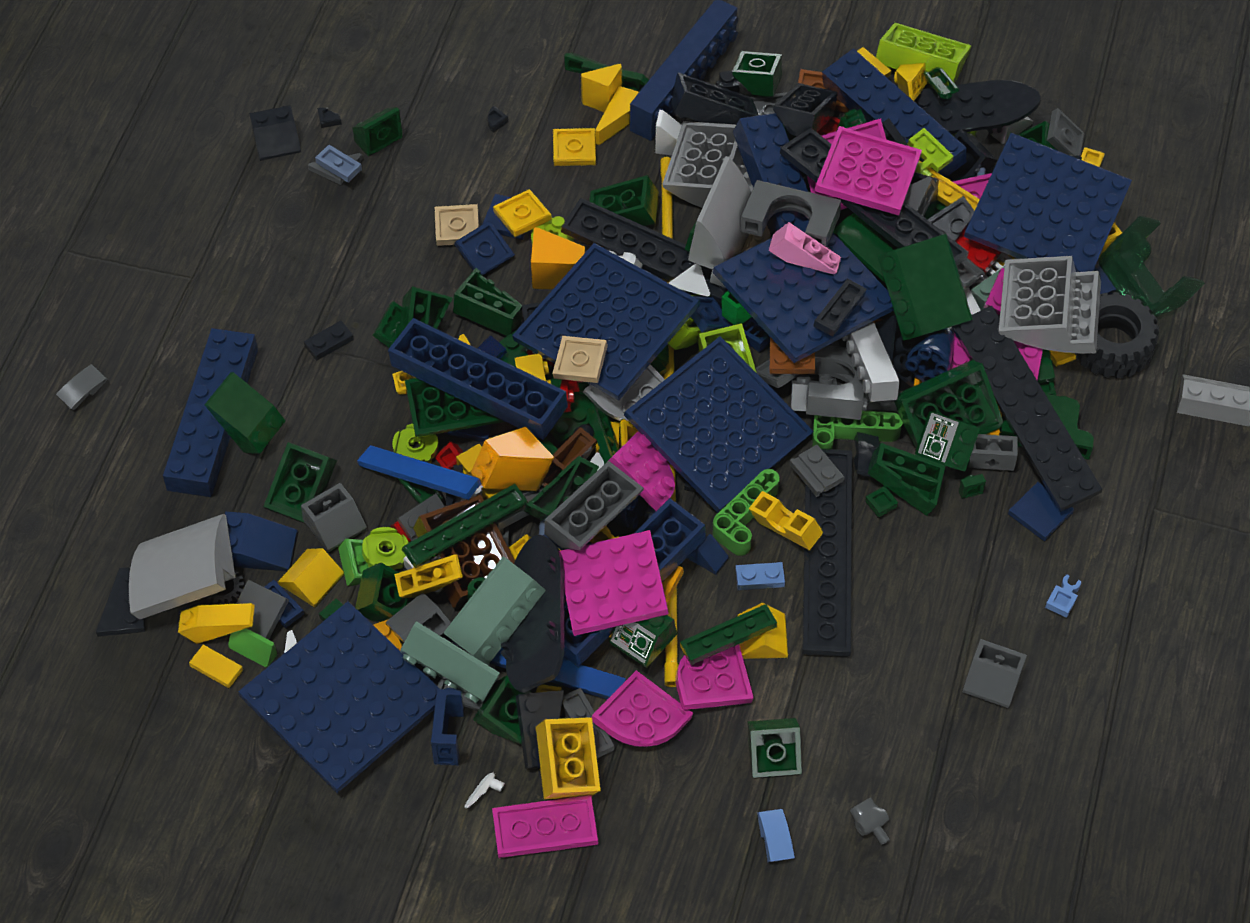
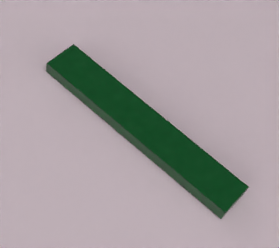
[402,484,528,568]

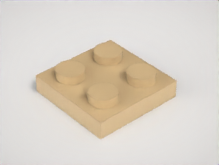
[435,204,479,246]
[552,336,608,383]

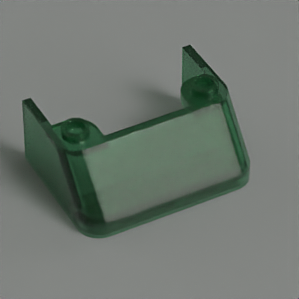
[1099,215,1205,317]

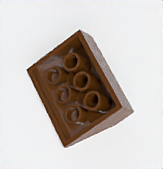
[413,495,515,609]

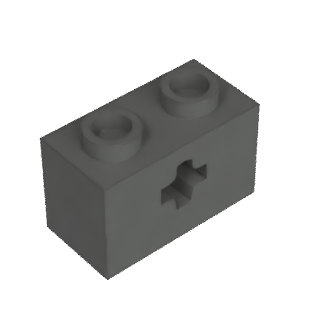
[968,434,1018,471]

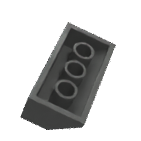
[544,461,644,550]

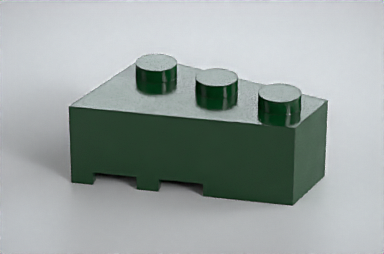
[453,268,522,336]
[398,286,453,336]
[867,443,945,516]
[524,456,599,522]

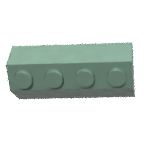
[444,556,546,665]
[400,621,500,704]

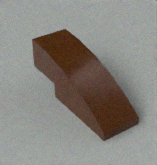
[541,427,597,488]

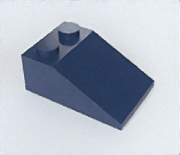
[225,511,298,572]

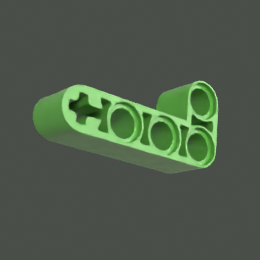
[812,411,903,450]
[713,469,779,556]

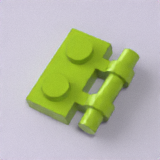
[908,128,954,177]

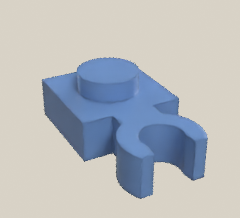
[1045,575,1081,618]

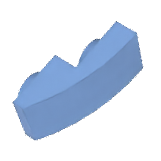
[757,809,794,862]

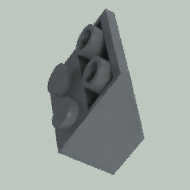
[790,374,837,411]
[301,483,367,552]
[385,592,451,644]
[962,639,1027,708]

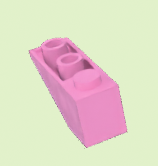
[769,222,841,275]

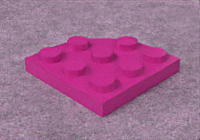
[607,431,675,511]
[676,644,754,710]
[591,670,693,747]

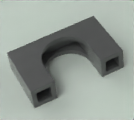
[741,180,841,247]
[806,345,868,420]

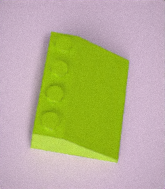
[876,23,972,86]

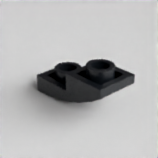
[854,432,880,477]

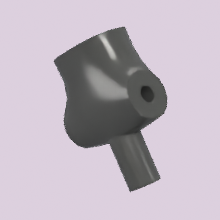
[850,797,890,845]

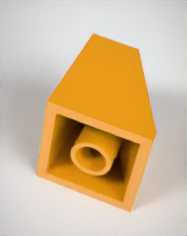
[531,228,585,289]
[471,427,554,491]

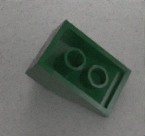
[589,175,659,226]
[204,372,286,454]
[263,442,337,522]

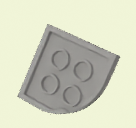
[583,365,665,422]

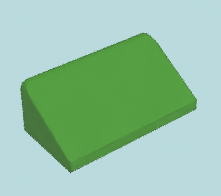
[339,538,369,586]
[228,628,277,667]

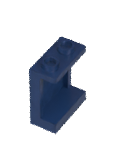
[431,688,464,766]

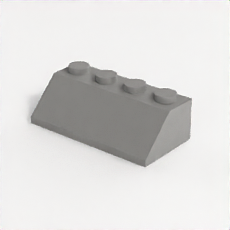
[1177,374,1250,427]

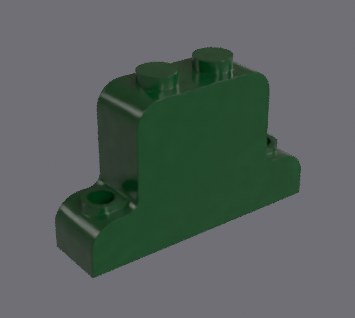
[1000,393,1094,460]

